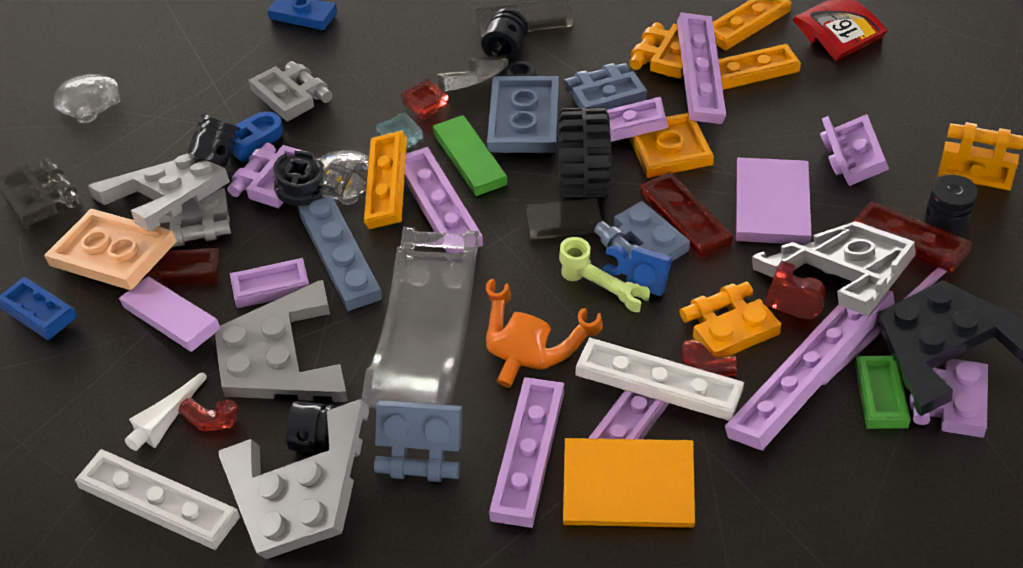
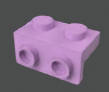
[820,114,889,186]

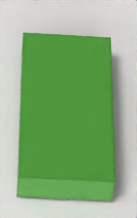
[854,356,911,429]

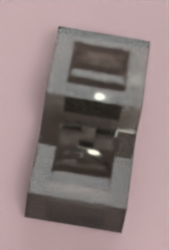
[438,56,508,91]

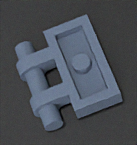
[564,63,647,110]
[594,201,690,261]
[374,400,463,482]

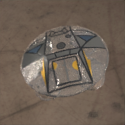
[317,150,369,204]

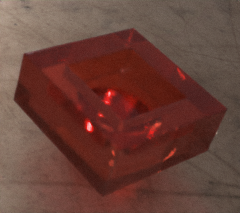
[401,79,449,119]

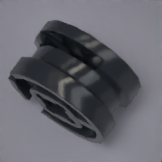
[273,150,324,206]

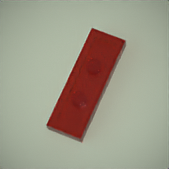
[641,172,733,258]
[852,201,972,273]

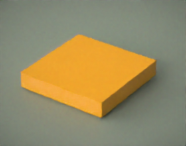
[629,113,714,178]

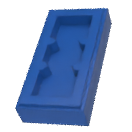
[267,0,337,30]
[0,277,77,340]

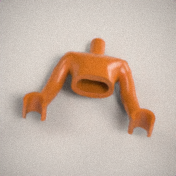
[486,279,603,388]

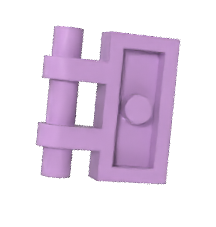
[227,143,302,208]
[910,359,988,438]

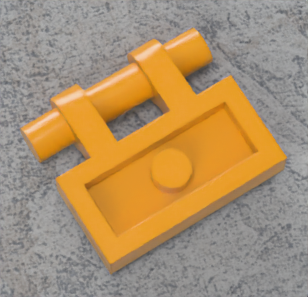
[629,22,684,79]
[937,122,1023,190]
[679,281,782,363]

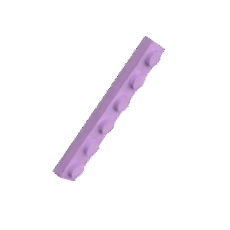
[725,290,895,450]

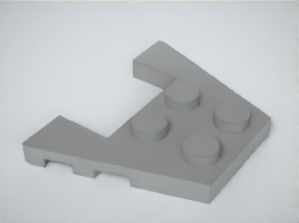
[88,154,230,231]
[752,221,915,316]
[215,280,348,402]
[219,399,369,559]

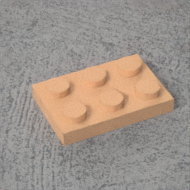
[44,209,177,290]

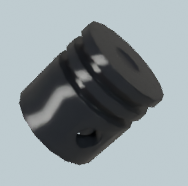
[481,8,528,62]
[187,113,241,167]
[924,174,978,237]
[286,401,340,454]

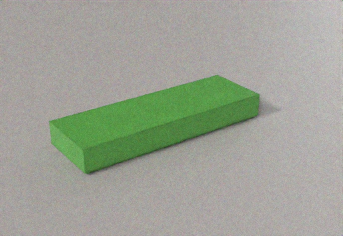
[433,115,508,196]

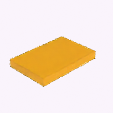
[563,438,695,528]

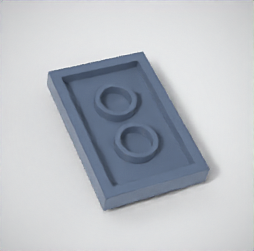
[487,76,559,153]

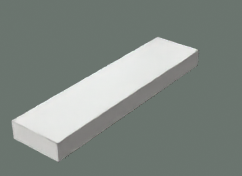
[576,337,744,421]
[75,449,240,550]

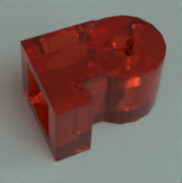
[763,260,827,319]

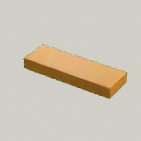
[713,0,792,51]
[718,44,801,90]
[364,130,407,229]

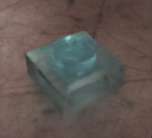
[376,112,423,148]

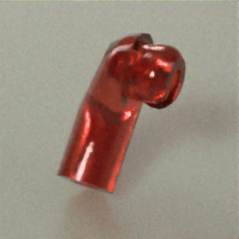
[680,339,737,376]
[178,398,238,431]

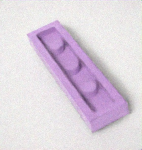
[677,12,726,124]
[404,147,483,257]
[489,377,564,528]

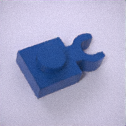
[602,245,672,296]

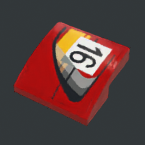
[793,0,888,61]

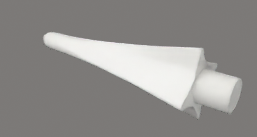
[125,373,207,451]

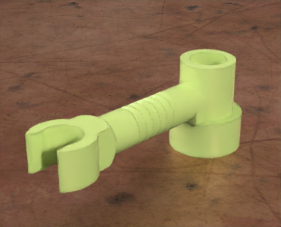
[559,237,650,312]

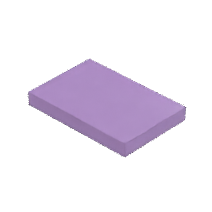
[736,157,812,245]

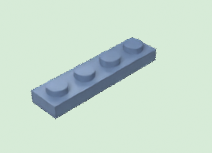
[298,195,382,312]

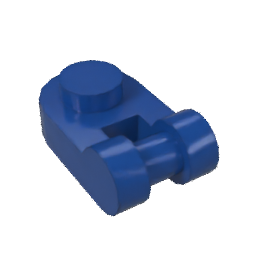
[232,111,283,163]

